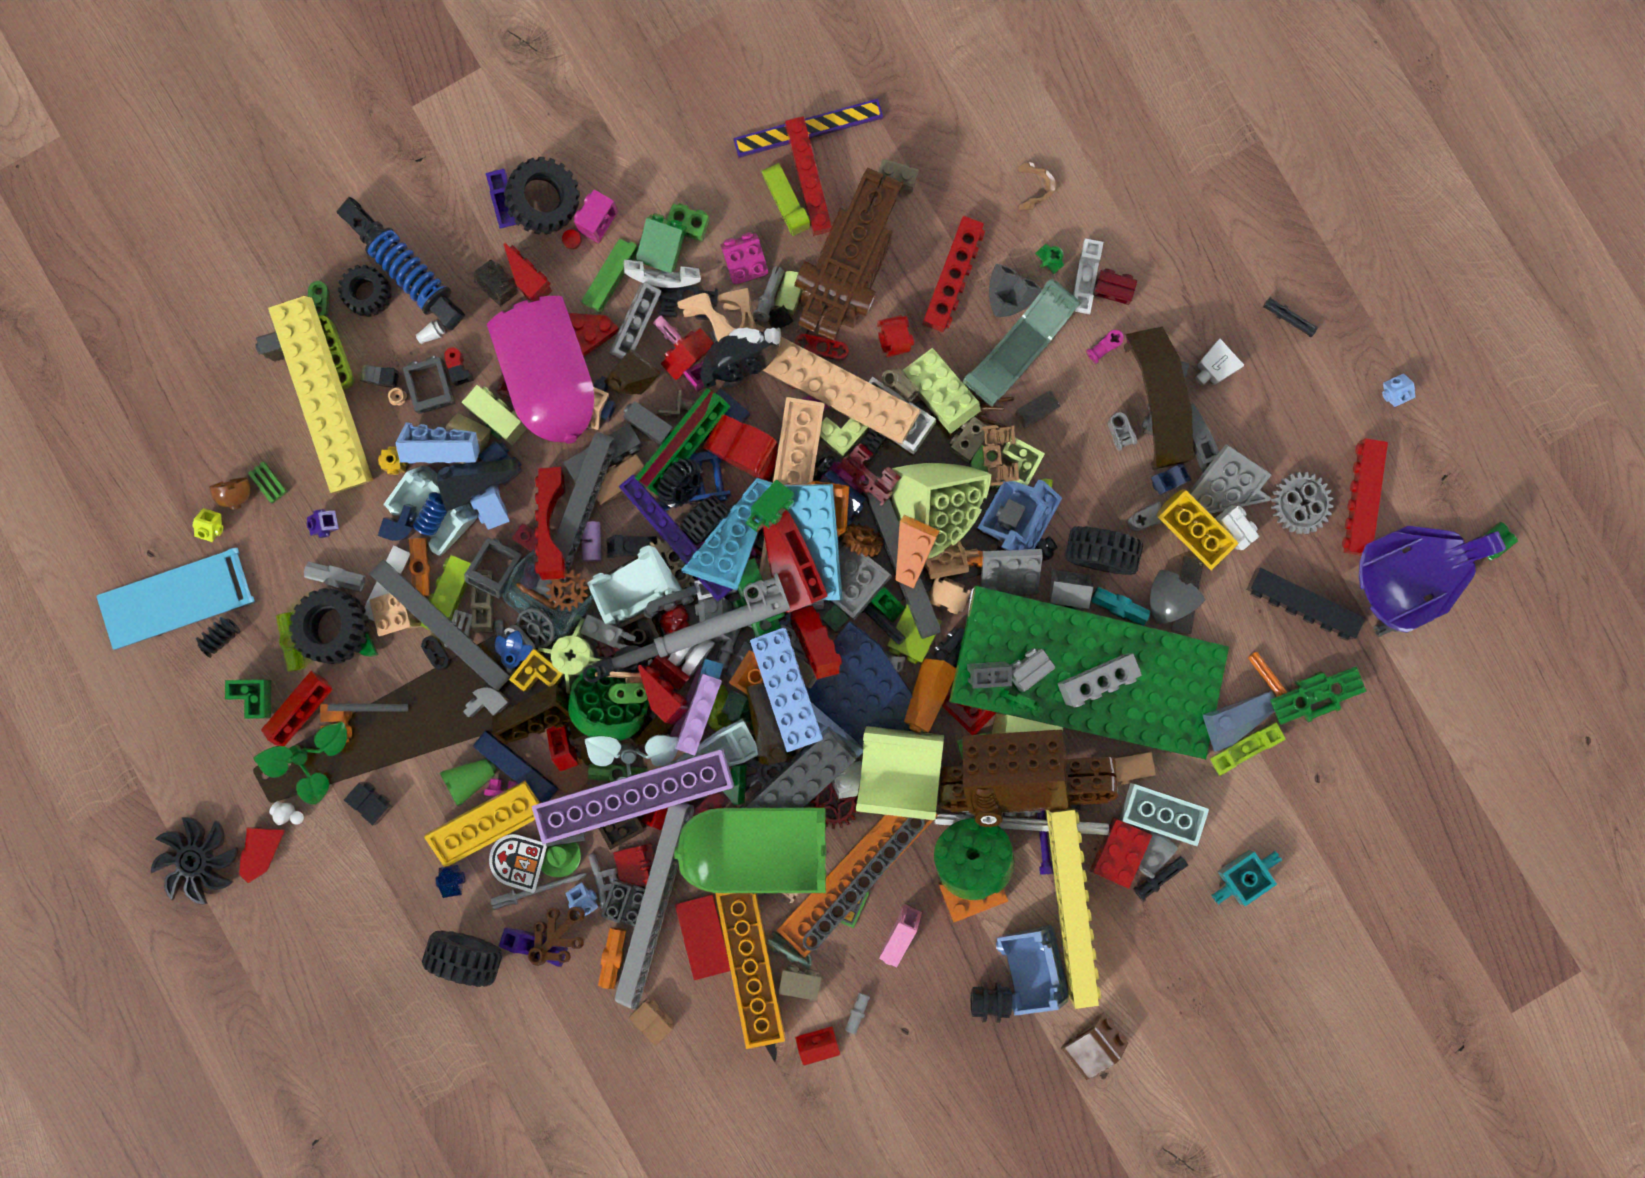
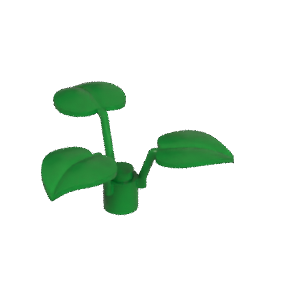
[253,721,347,804]

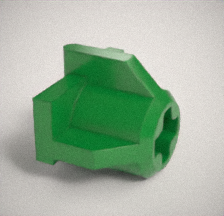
[1035,244,1064,275]

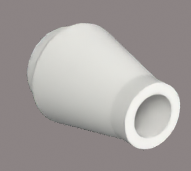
[416,320,446,344]

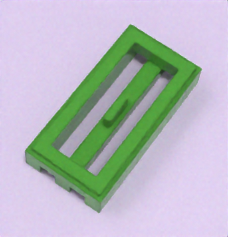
[248,462,288,504]

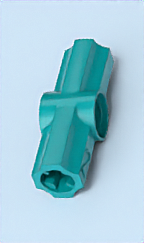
[1091,587,1151,626]

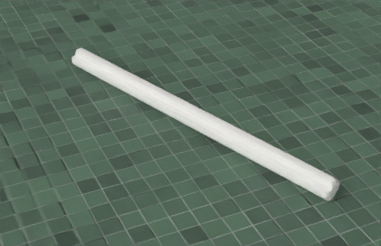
[935,813,1109,835]

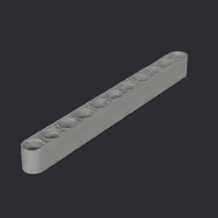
[615,802,694,1010]

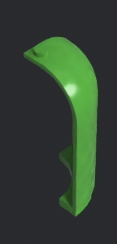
[674,808,826,893]

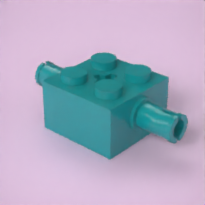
[1211,850,1282,907]

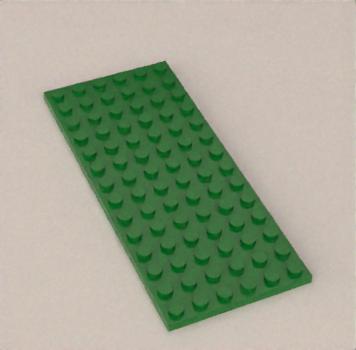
[949,586,1229,760]

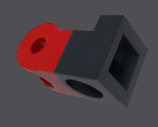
[444,347,474,386]

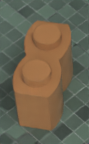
[629,999,674,1046]

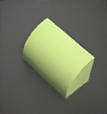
[773,271,803,315]

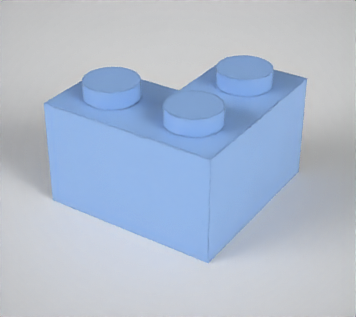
[470,484,510,530]

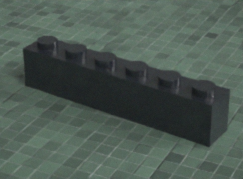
[1246,567,1365,641]

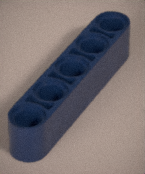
[473,730,559,802]

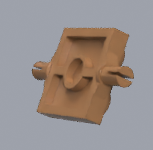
[924,540,979,579]

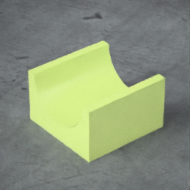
[856,726,944,820]

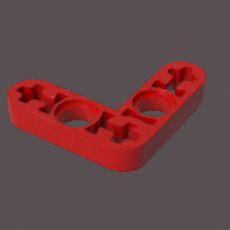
[788,334,849,389]

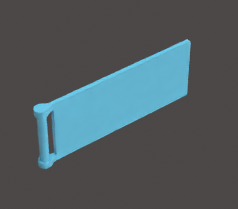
[97,548,255,650]

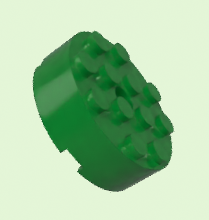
[568,668,649,741]
[934,818,1015,900]

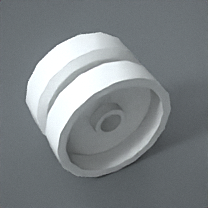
[668,640,715,677]

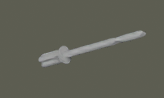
[491,873,587,910]

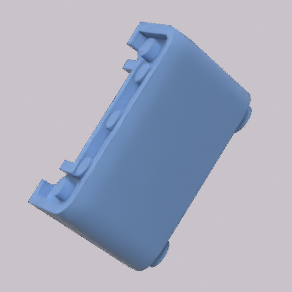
[996,925,1069,1015]

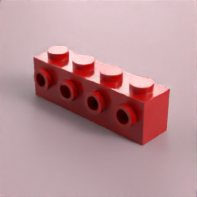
[791,605,842,679]
[261,670,333,746]

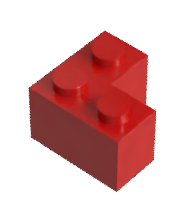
[660,328,714,381]

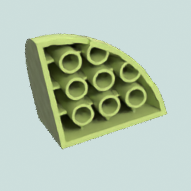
[892,463,991,559]

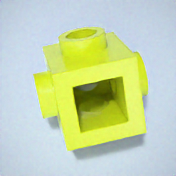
[192,508,223,542]

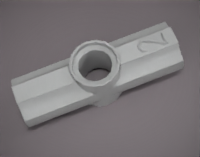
[304,562,366,592]

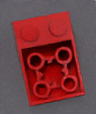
[503,243,552,302]
[638,665,689,725]

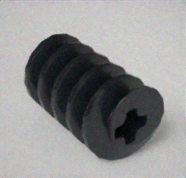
[196,617,241,658]

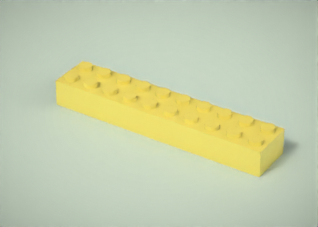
[268,296,373,493]
[1046,805,1101,1009]

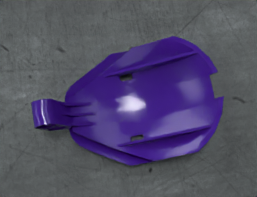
[1359,526,1506,633]

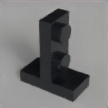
[606,535,657,558]

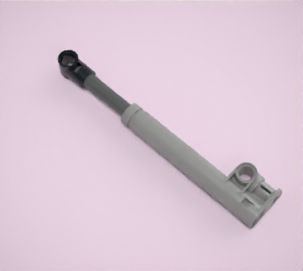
[583,573,790,683]

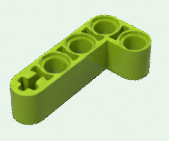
[761,163,810,236]
[318,315,354,390]

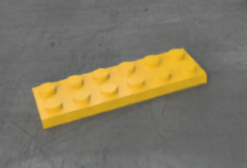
[424,781,540,868]

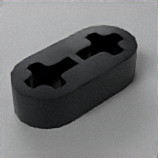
[421,636,451,670]

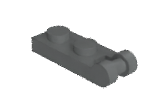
[644,586,698,618]

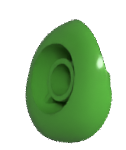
[541,842,581,877]

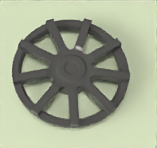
[517,607,556,648]

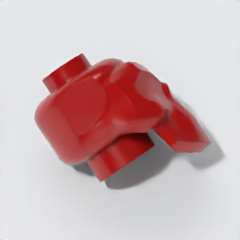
[659,604,689,635]

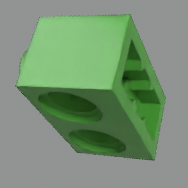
[667,203,710,242]

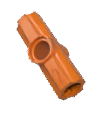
[409,538,431,597]
[598,927,627,989]

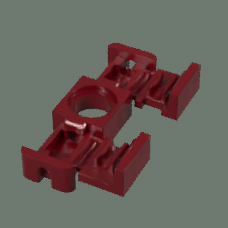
[837,443,901,506]

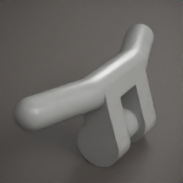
[589,853,618,910]

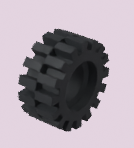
[862,429,886,463]

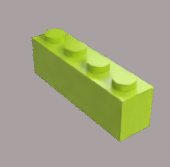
[420,555,471,630]

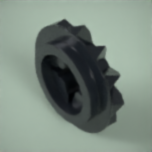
[813,455,835,480]

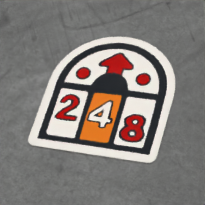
[489,834,547,893]

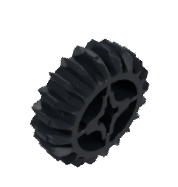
[657,457,704,508]

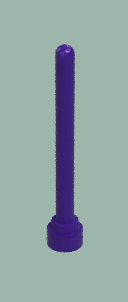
[1037,811,1054,875]

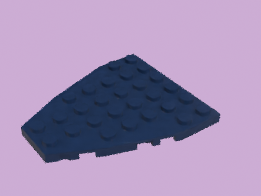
[805,621,931,754]

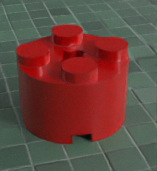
[877,315,914,358]

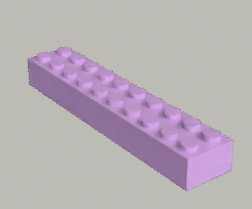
[532,749,734,845]

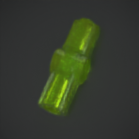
[276,612,306,672]

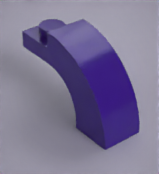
[498,928,568,967]

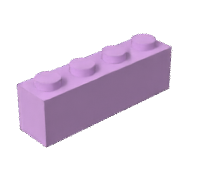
[675,674,721,756]

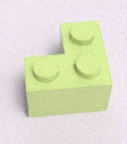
[819,417,868,459]
[1001,436,1045,486]

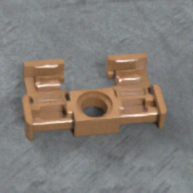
[981,425,1019,486]

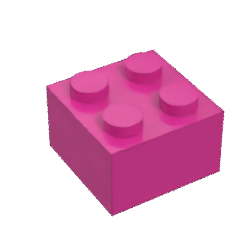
[574,189,618,244]

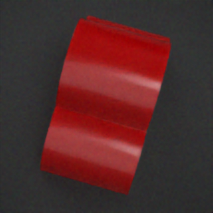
[702,415,779,482]

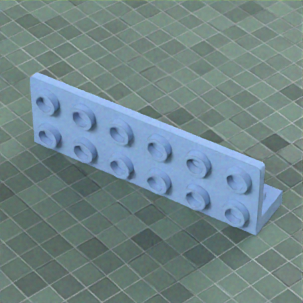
[750,628,823,752]

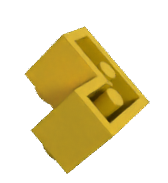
[509,649,565,692]

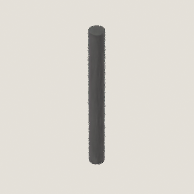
[328,703,408,712]

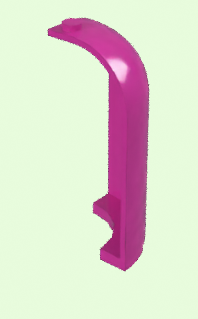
[487,296,594,444]

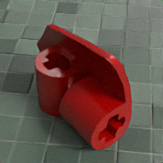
[239,827,285,883]

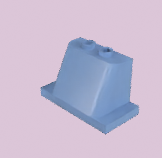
[978,479,1062,550]

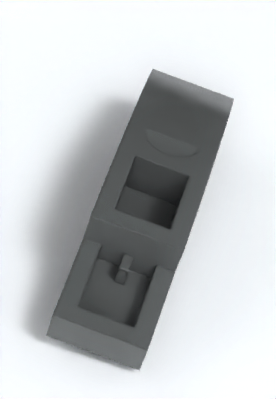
[1191,403,1219,473]

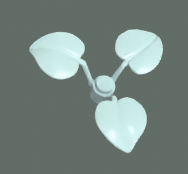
[585,735,678,780]

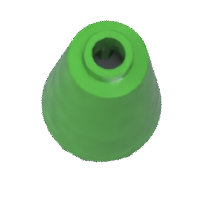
[440,759,497,806]

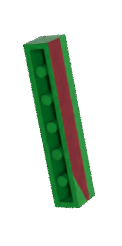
[635,388,731,496]

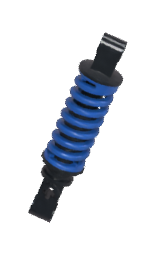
[336,197,465,330]

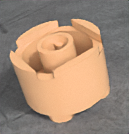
[928,577,972,615]

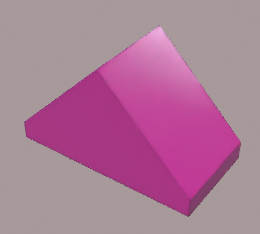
[683,361,705,392]

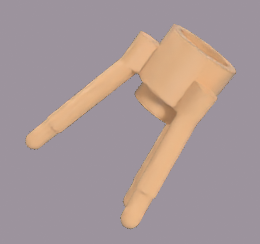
[595,671,643,697]

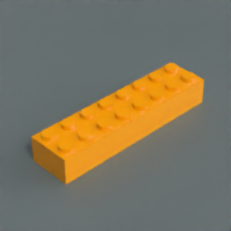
[715,893,785,1049]

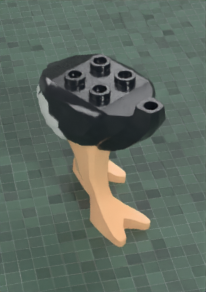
[677,288,781,388]

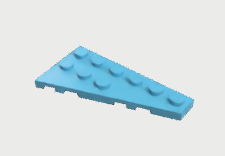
[681,478,772,590]
[784,484,843,600]

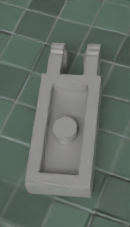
[580,615,636,649]

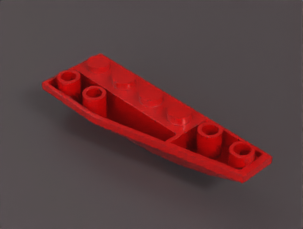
[758,497,828,613]

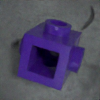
[307,509,339,538]

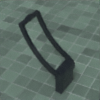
[754,305,793,329]

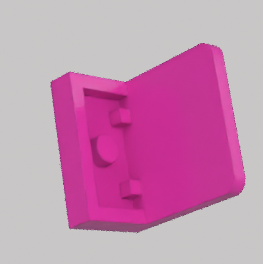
[720,232,768,285]

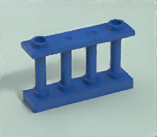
[647,451,731,511]

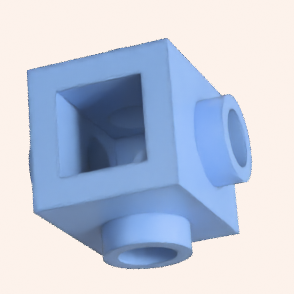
[1382,373,1415,407]
[565,882,598,916]

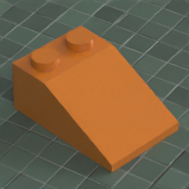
[729,650,764,694]

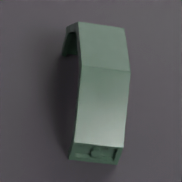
[963,278,1081,407]

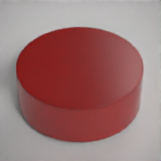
[562,229,582,250]

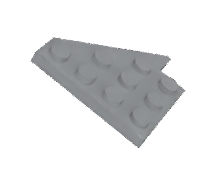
[1189,444,1272,514]

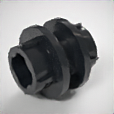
[970,982,1012,1023]

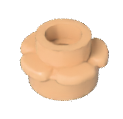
[388,387,407,406]

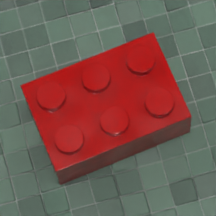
[1090,818,1152,889]

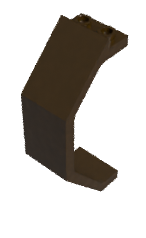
[1124,326,1194,470]

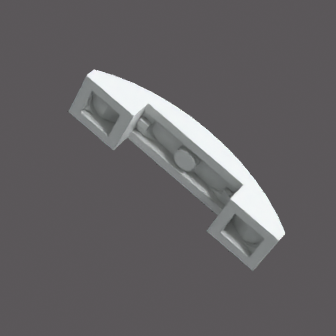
[1073,239,1103,314]
[624,260,701,288]

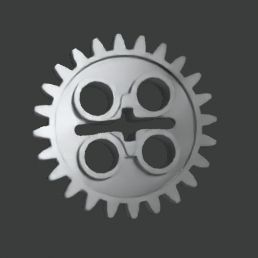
[1271,472,1334,534]

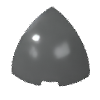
[989,264,1042,317]
[1150,570,1206,624]

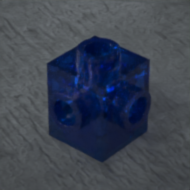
[435,865,466,898]

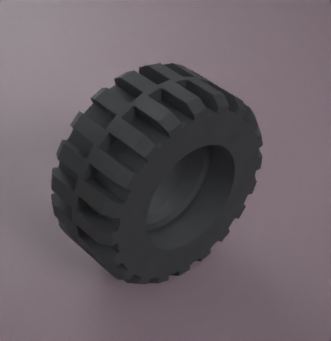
[504,157,580,235]
[1065,526,1143,575]
[289,588,369,664]
[422,930,503,987]

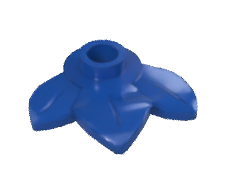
[495,631,533,669]

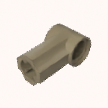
[881,369,920,402]

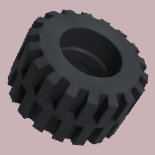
[338,265,391,317]
[680,495,730,545]

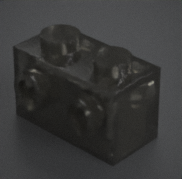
[474,259,517,307]

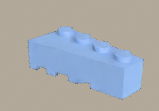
[396,422,480,463]

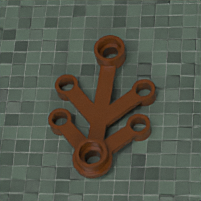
[528,907,585,966]

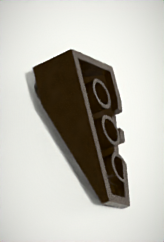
[746,683,796,765]

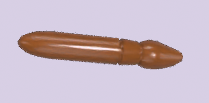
[516,582,558,610]

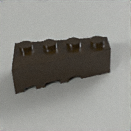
[492,684,573,744]

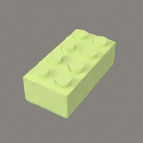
[903,348,981,434]

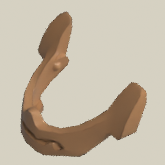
[1018,163,1056,210]

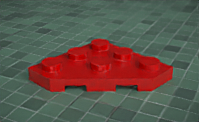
[568,313,619,357]

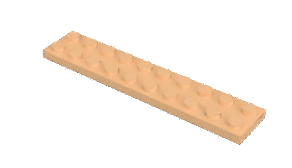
[756,324,921,445]
[759,397,825,585]

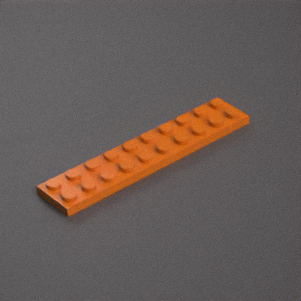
[777,814,938,958]

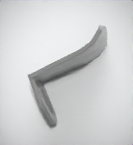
[1138,831,1178,879]

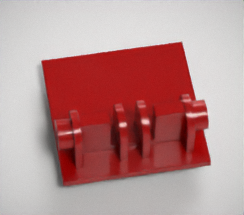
[613,843,654,886]

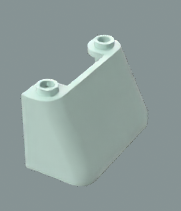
[383,466,478,556]
[587,545,682,625]

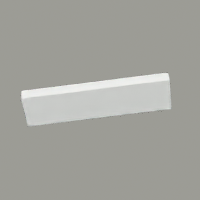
[364,545,410,621]

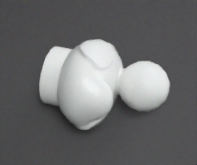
[269,801,304,825]

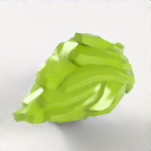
[707,685,734,733]

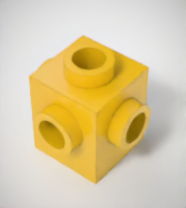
[378,447,408,475]

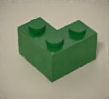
[225,679,271,719]

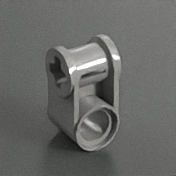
[1107,412,1137,451]
[1128,502,1162,531]

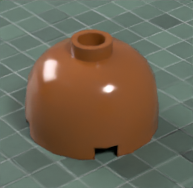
[209,477,251,510]

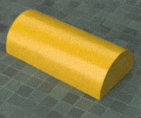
[1157,489,1239,570]

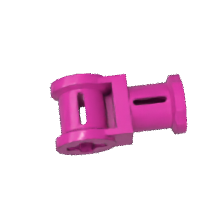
[1086,330,1124,364]

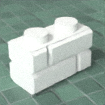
[1215,505,1259,550]

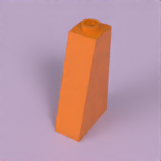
[904,659,956,733]

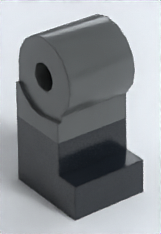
[360,365,399,388]

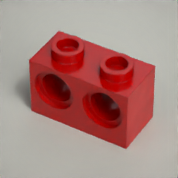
[546,723,579,771]

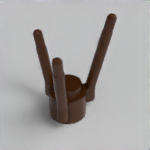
[975,397,1015,428]

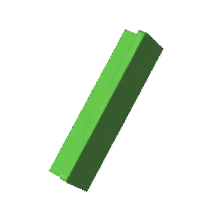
[581,239,638,314]

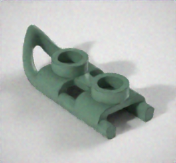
[767,931,812,970]

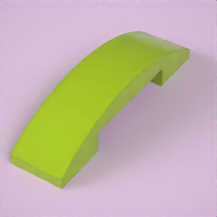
[1210,722,1286,776]

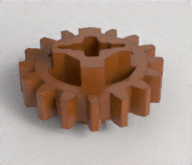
[841,523,884,557]
[546,569,589,611]

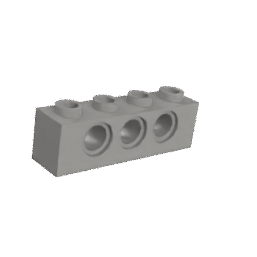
[609,282,661,359]
[1057,653,1142,708]

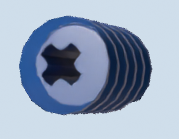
[413,492,447,535]

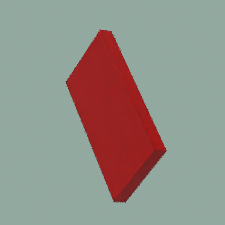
[675,894,731,981]

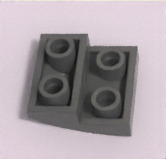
[601,880,646,927]

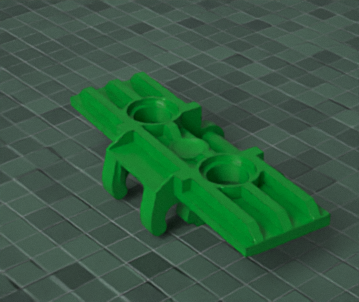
[733,558,785,638]
[1270,666,1367,725]

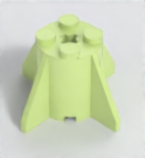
[538,618,602,694]

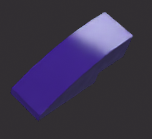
[485,169,517,229]

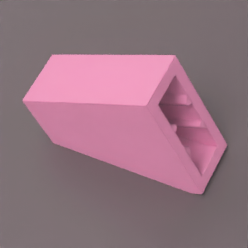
[879,904,922,968]

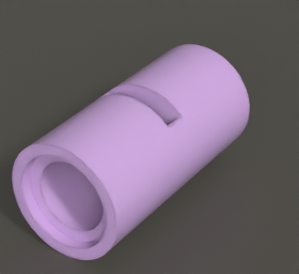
[582,522,602,562]

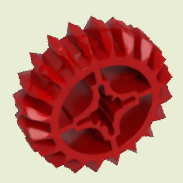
[809,782,859,829]

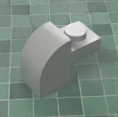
[463,688,511,717]

